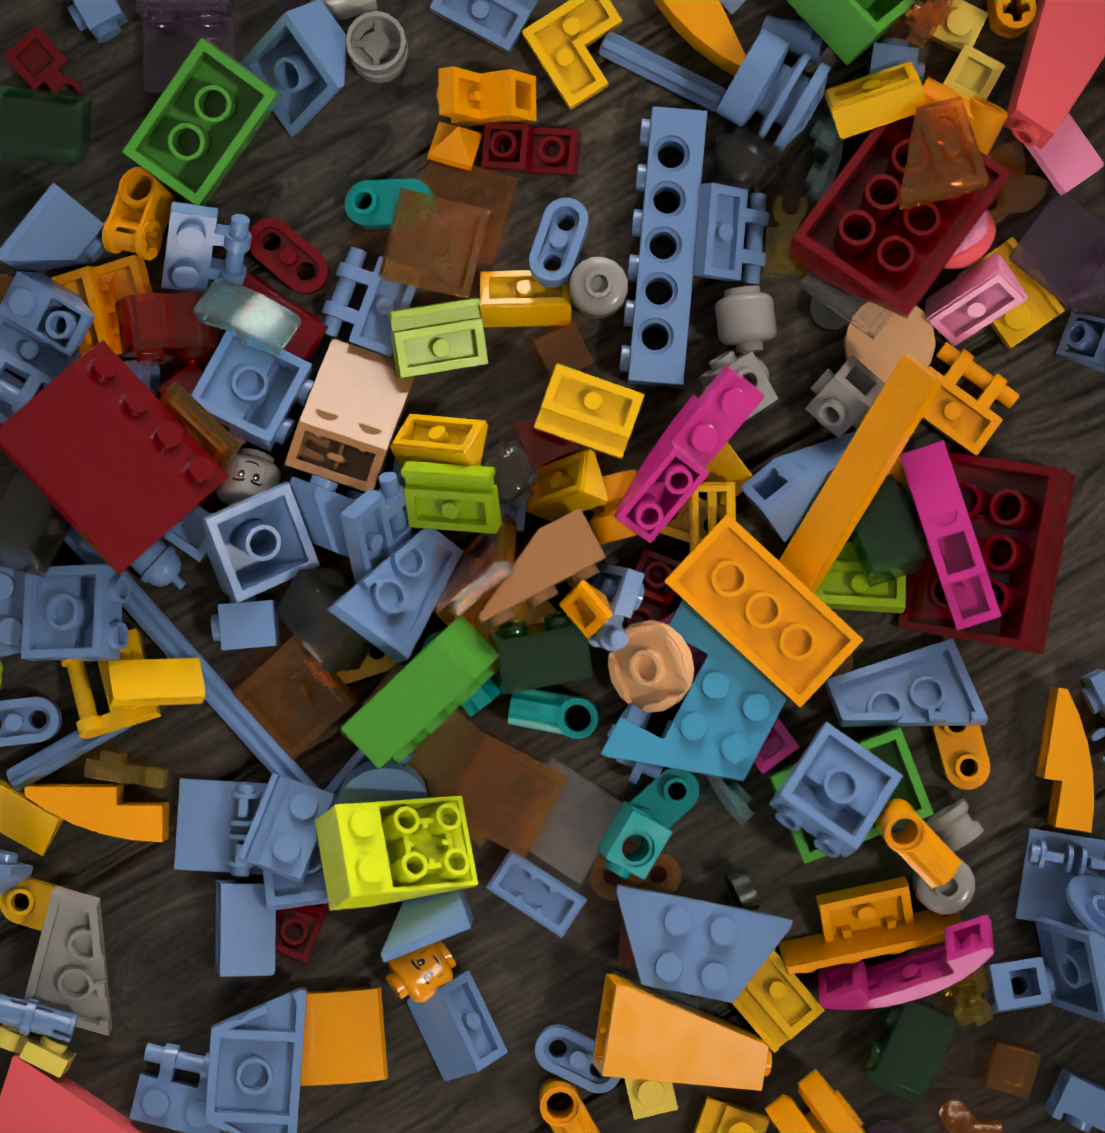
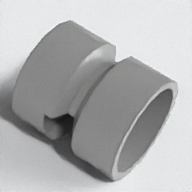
[346,11,409,83]

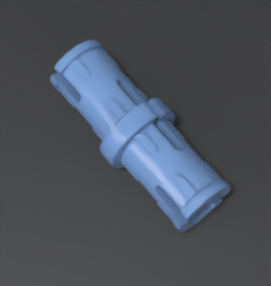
[0,994,78,1043]

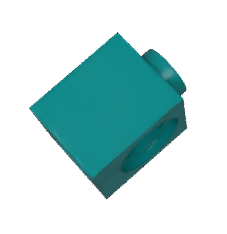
[597,801,672,880]

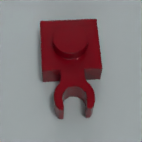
[3,25,83,107]

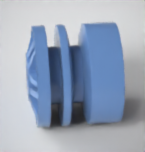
[716,27,832,151]

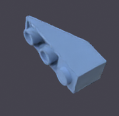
[740,431,856,542]

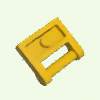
[60,628,161,739]

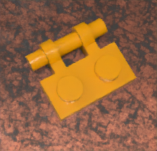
[922,342,1020,456]

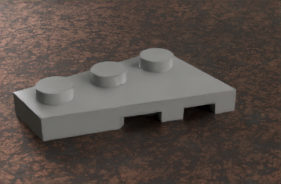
[24,886,112,1036]

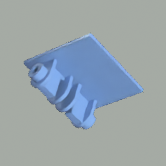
[174,778,268,876]
[1015,828,1105,929]

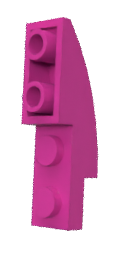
[614,365,765,543]
[900,440,1001,630]

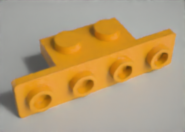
[779,876,962,975]

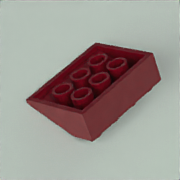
[788,112,1012,319]
[0,340,230,576]
[897,452,1076,654]

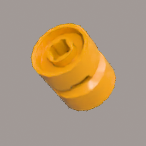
[589,469,638,545]

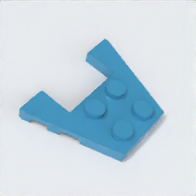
[600,599,787,781]

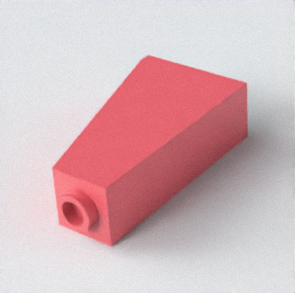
[1004,0,1105,149]
[0,1054,149,1133]

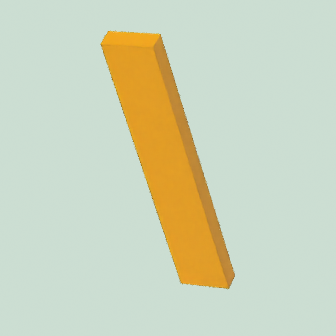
[779,354,944,594]

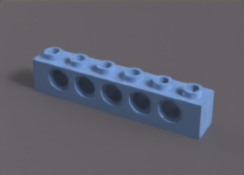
[619,106,707,388]

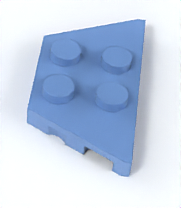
[616,883,793,1003]
[205,988,307,1133]

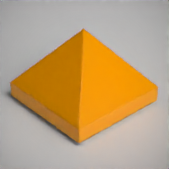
[427,122,483,171]
[559,580,613,639]

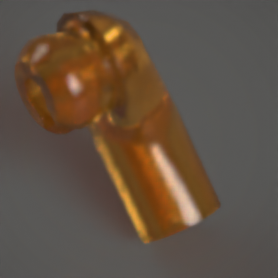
[940,1099,1003,1133]

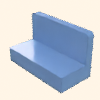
[215,879,276,977]
[407,970,508,1081]

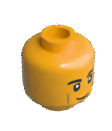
[386,940,456,1003]

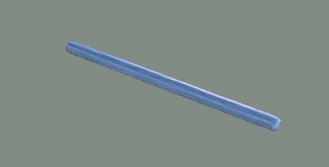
[51,513,334,806]

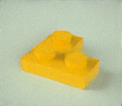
[521,0,623,111]

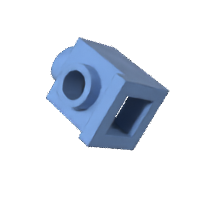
[64,0,129,43]
[979,957,1055,1015]
[1044,1067,1105,1133]

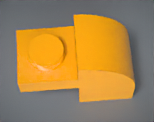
[437,66,537,126]

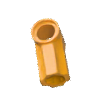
[923,77,1009,156]
[875,798,962,889]
[538,1076,600,1133]

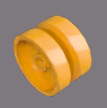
[765,1069,866,1133]

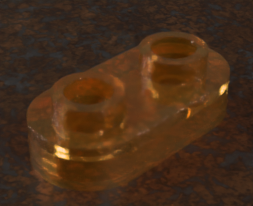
[590,851,681,901]

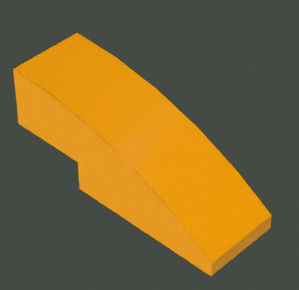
[653,0,746,77]
[1036,686,1094,833]
[24,784,169,842]

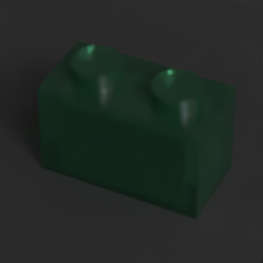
[0,85,92,166]
[849,474,929,587]
[488,611,593,695]
[863,999,959,1106]

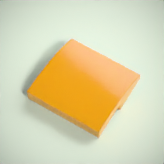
[51,254,166,356]
[300,987,388,1086]

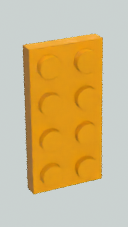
[664,513,863,708]

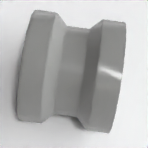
[926,798,984,852]

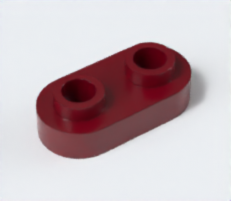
[250,218,329,295]

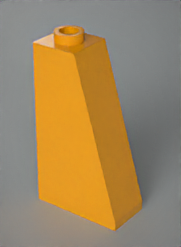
[592,973,772,1091]

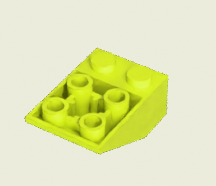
[315,796,478,910]

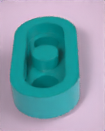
[345,179,437,229]
[628,768,699,844]

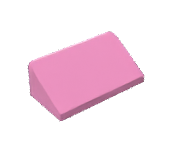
[1024,113,1104,196]
[925,252,1028,347]

